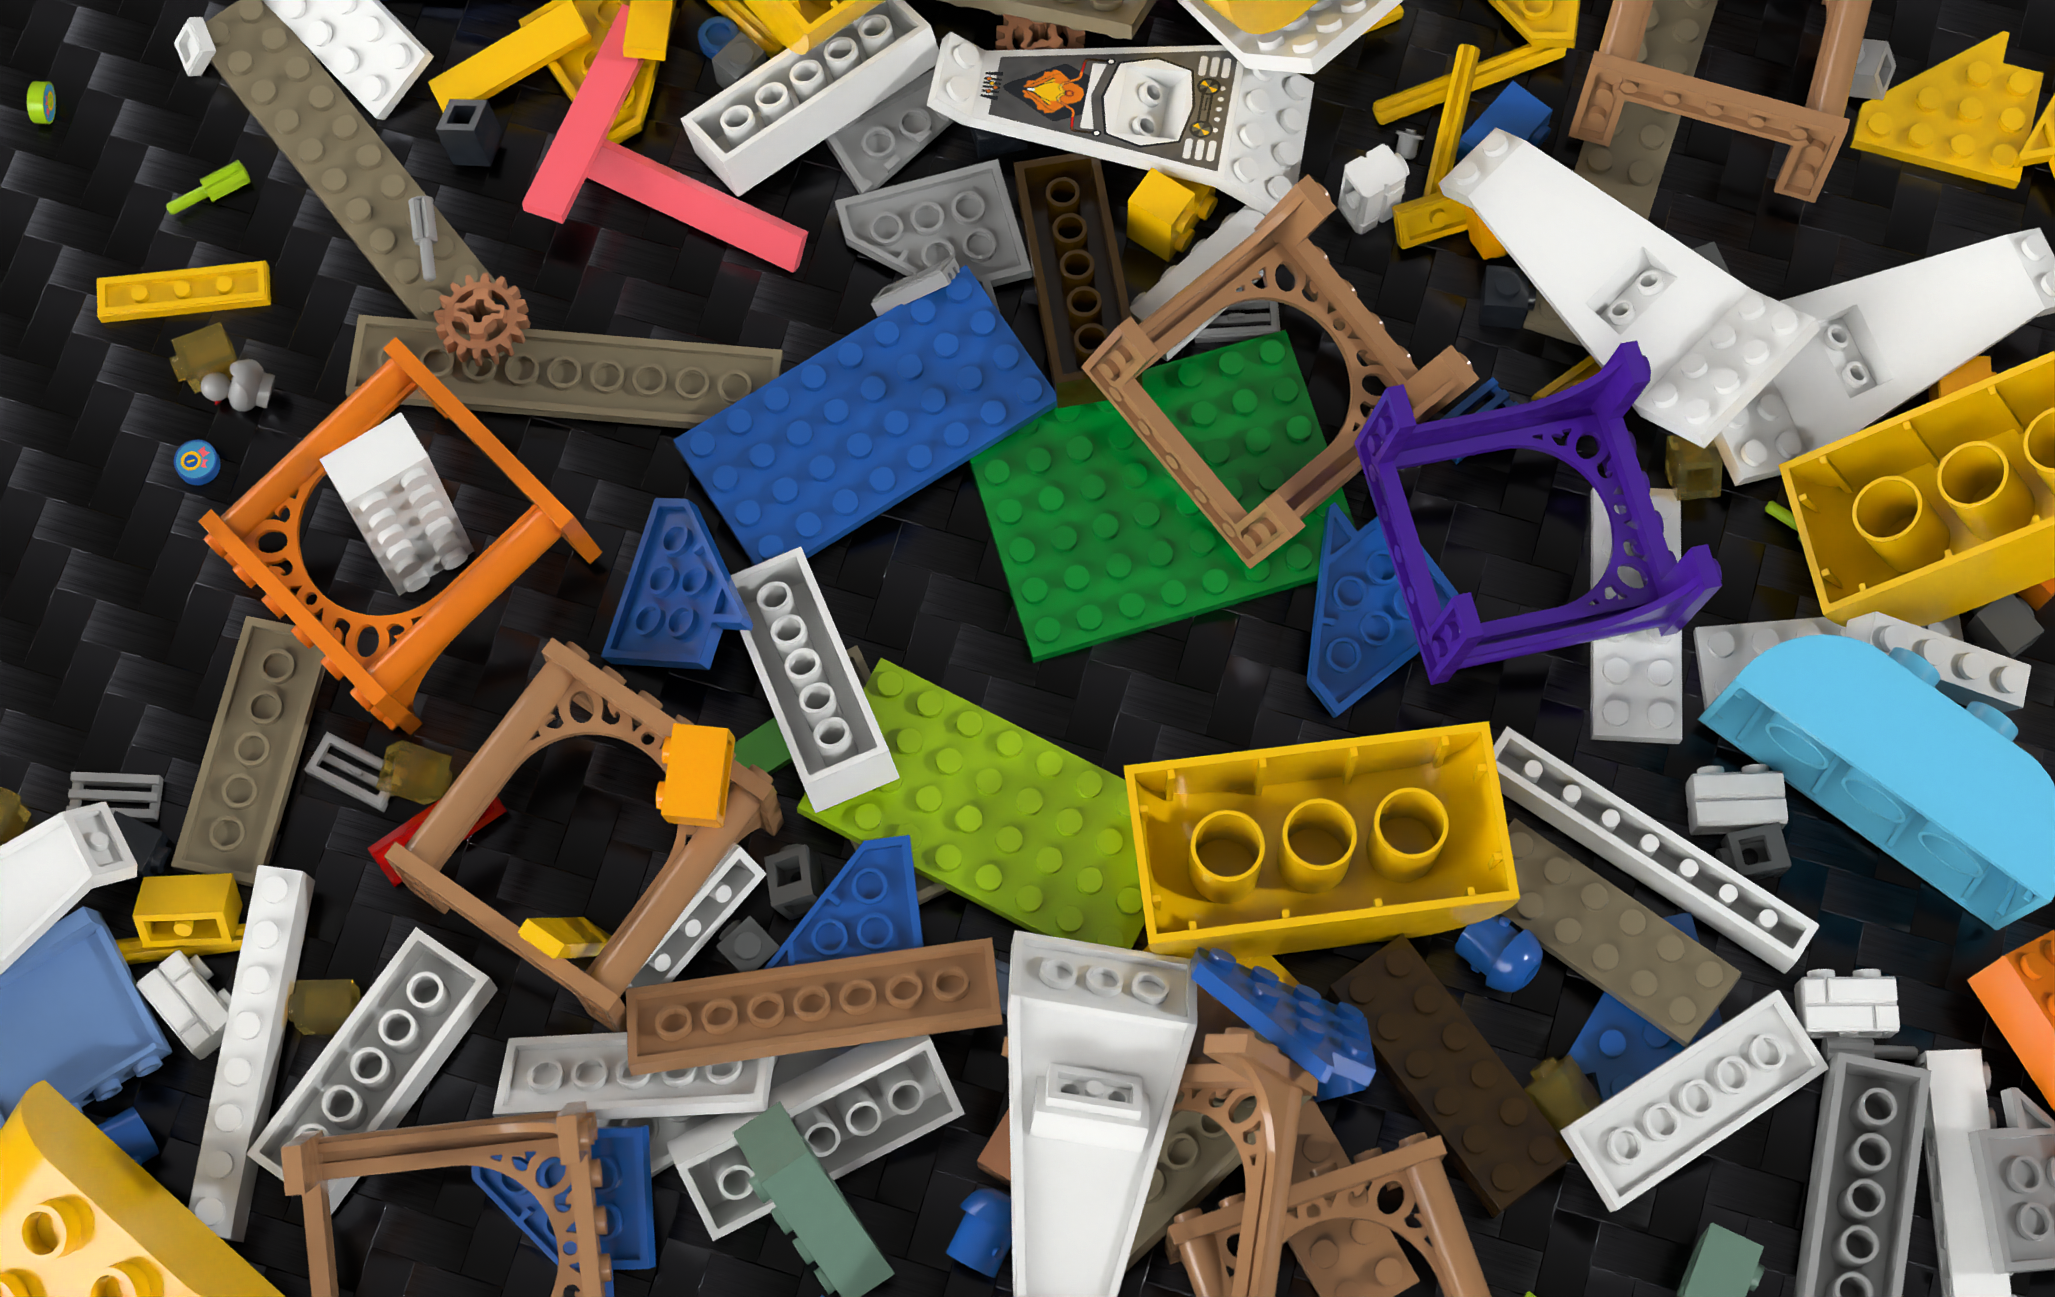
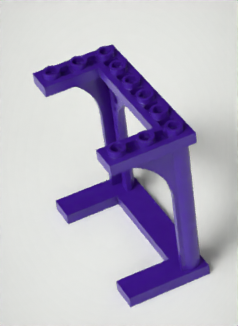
[1354,340,1722,685]

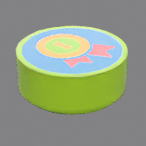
[27,81,56,124]

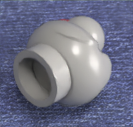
[201,359,275,412]

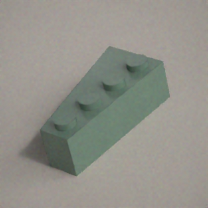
[732,1101,895,1297]
[1676,1222,1765,1297]

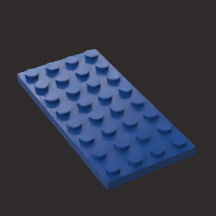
[673,265,1057,566]

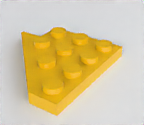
[518,0,677,144]
[1850,31,2044,189]

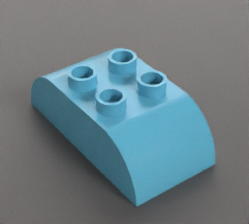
[1698,635,2055,931]

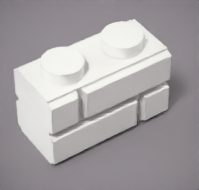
[1338,144,1410,235]
[1685,764,1788,835]
[136,950,232,1060]
[1794,969,1900,1039]

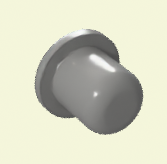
[1395,128,1425,159]

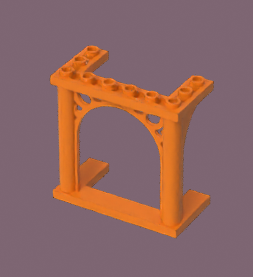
[198,337,602,735]

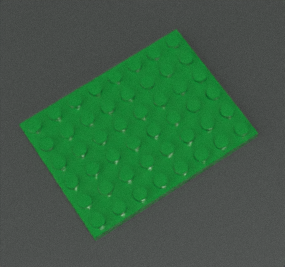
[969,330,1357,663]

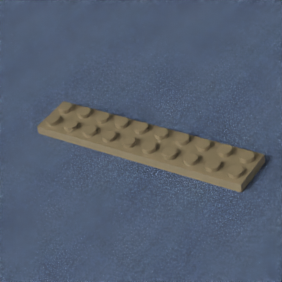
[205,0,495,321]
[1523,0,1718,347]
[345,315,784,429]

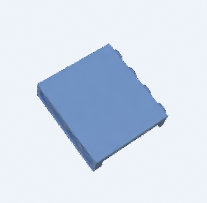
[0,906,173,1129]

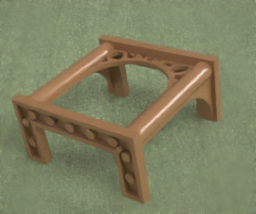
[1568,0,1872,203]
[1081,174,1480,569]
[384,638,784,1033]
[1002,1028,1318,1297]
[281,1101,612,1297]
[1164,1132,1491,1297]

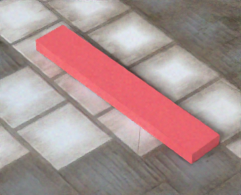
[522,4,645,224]
[587,139,808,273]

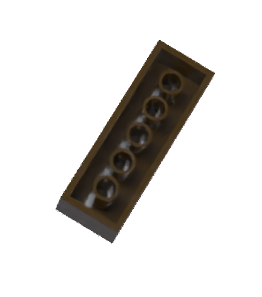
[1014,153,1143,408]
[1326,933,1574,1219]

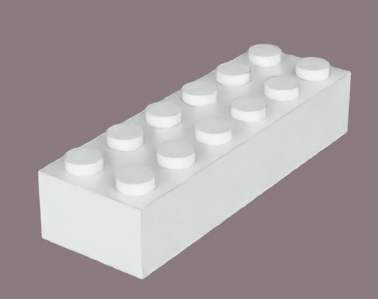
[681,0,939,197]
[319,412,474,595]
[730,547,900,813]
[246,927,498,1215]
[666,1035,965,1241]

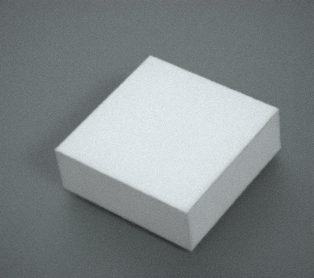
[174,17,216,76]

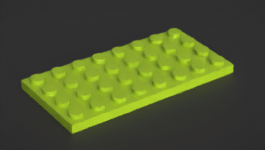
[797,658,1145,949]

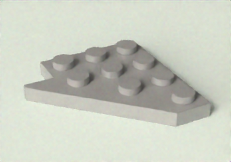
[835,159,1032,312]
[1968,1087,2055,1274]

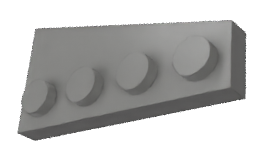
[824,69,954,194]

